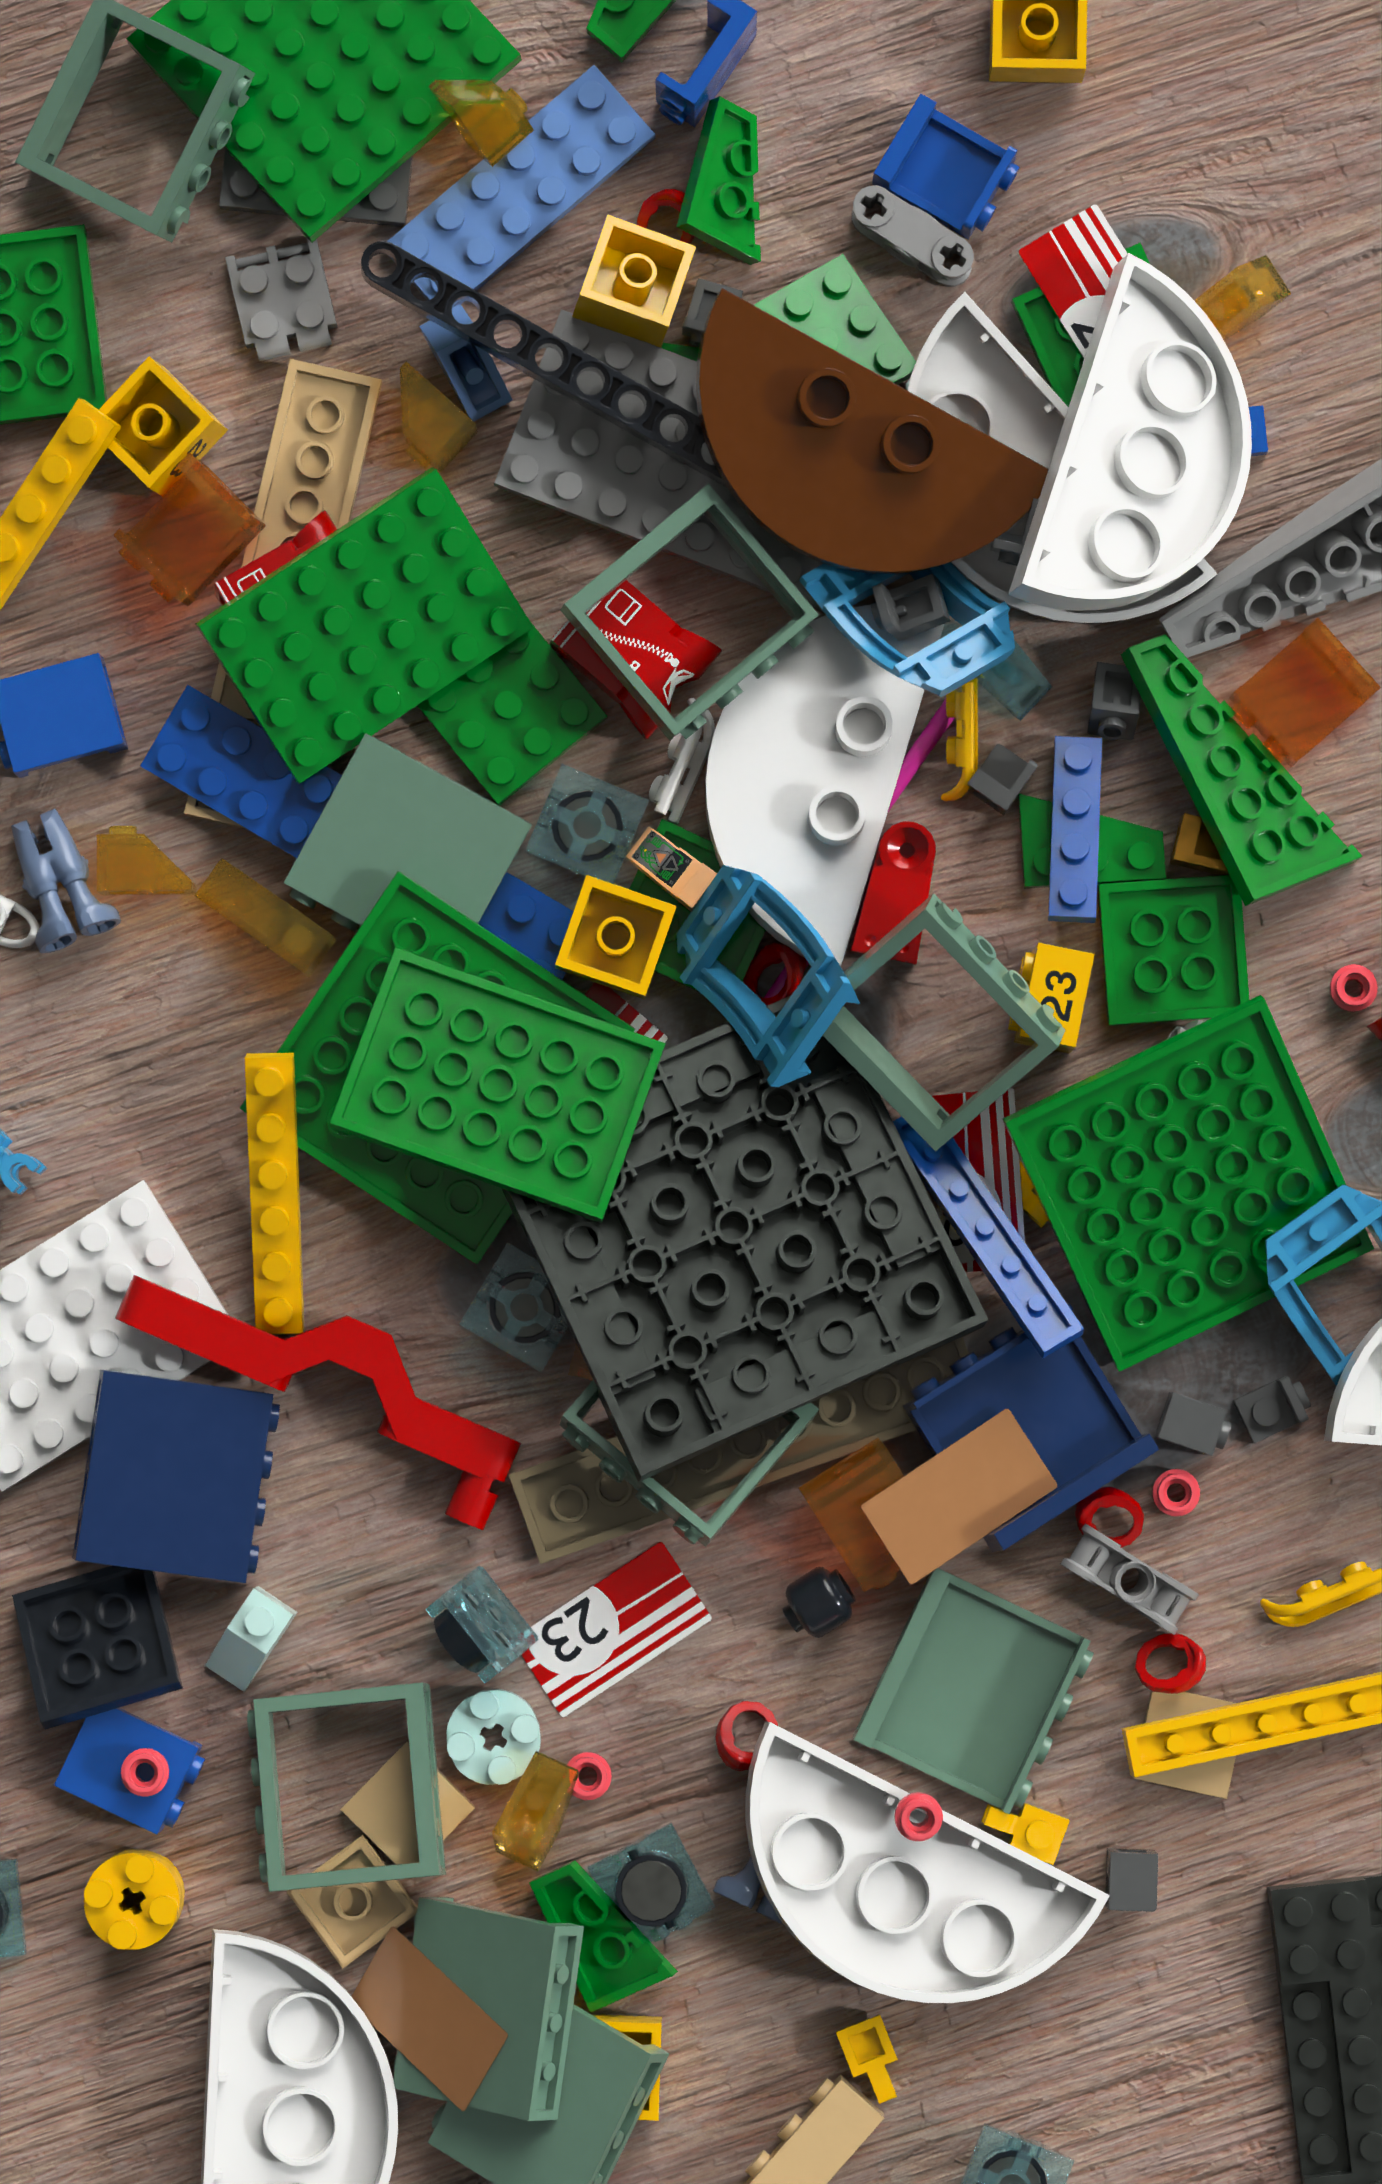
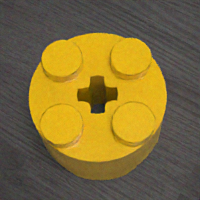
[84,1849,185,1950]

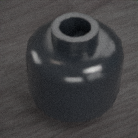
[782,1567,856,1638]

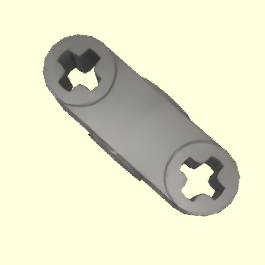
[852,185,974,287]
[1060,1524,1199,1635]

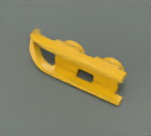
[941,678,978,801]
[1260,1562,1382,1627]

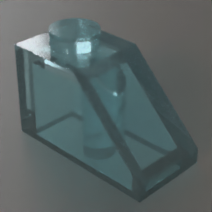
[976,640,1052,721]

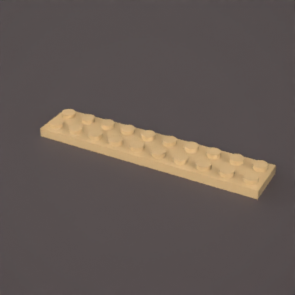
[184,359,382,829]

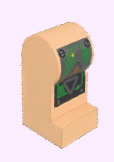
[625,827,717,912]

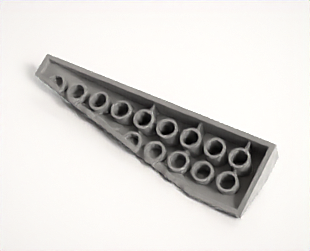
[1159,458,1382,658]

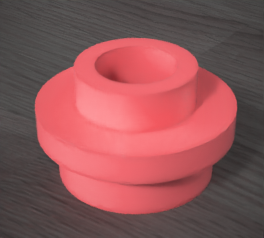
[1330,964,1378,1012]
[1152,1469,1200,1516]
[121,1748,169,1797]
[564,1752,612,1800]
[894,1792,943,1841]

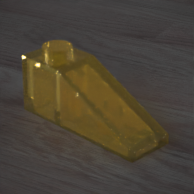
[194,858,336,978]

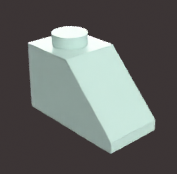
[205,1586,298,1692]

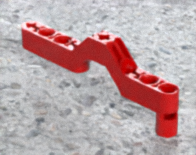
[115,1275,522,1530]

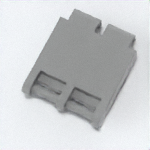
[225,238,338,362]

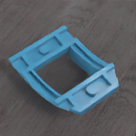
[800,562,1015,698]
[676,865,860,1087]
[1265,1185,1382,1386]

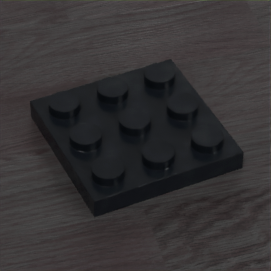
[12,1565,183,1730]

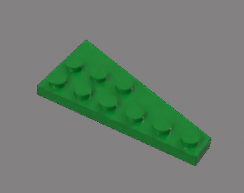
[1120,634,1363,906]

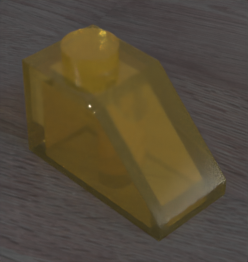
[428,80,534,167]
[1194,255,1291,340]
[400,361,478,473]
[97,826,196,895]
[492,1751,579,1871]

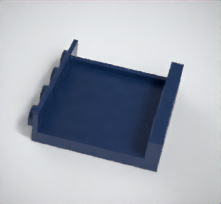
[903,1304,1159,1552]
[72,1369,280,1583]

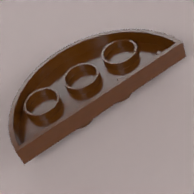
[696,288,1049,574]

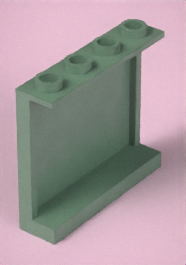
[284,733,533,932]
[853,1568,1094,1814]
[394,1897,584,2121]
[428,2004,670,2184]

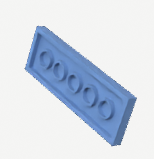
[387,65,655,307]

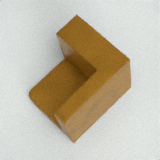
[1169,813,1228,876]

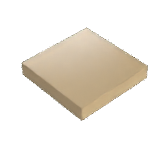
[1133,1691,1236,1799]
[340,1740,475,1865]
[287,1834,418,1969]

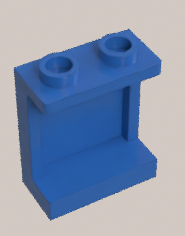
[655,0,757,128]
[872,93,1020,240]
[0,653,128,778]
[54,1708,205,1834]

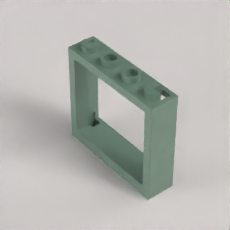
[15,0,255,243]
[560,483,819,741]
[823,893,1065,1151]
[559,1380,819,1547]
[247,1682,446,1892]

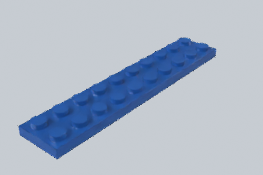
[140,685,574,979]

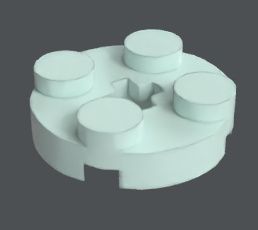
[446,1689,541,1785]

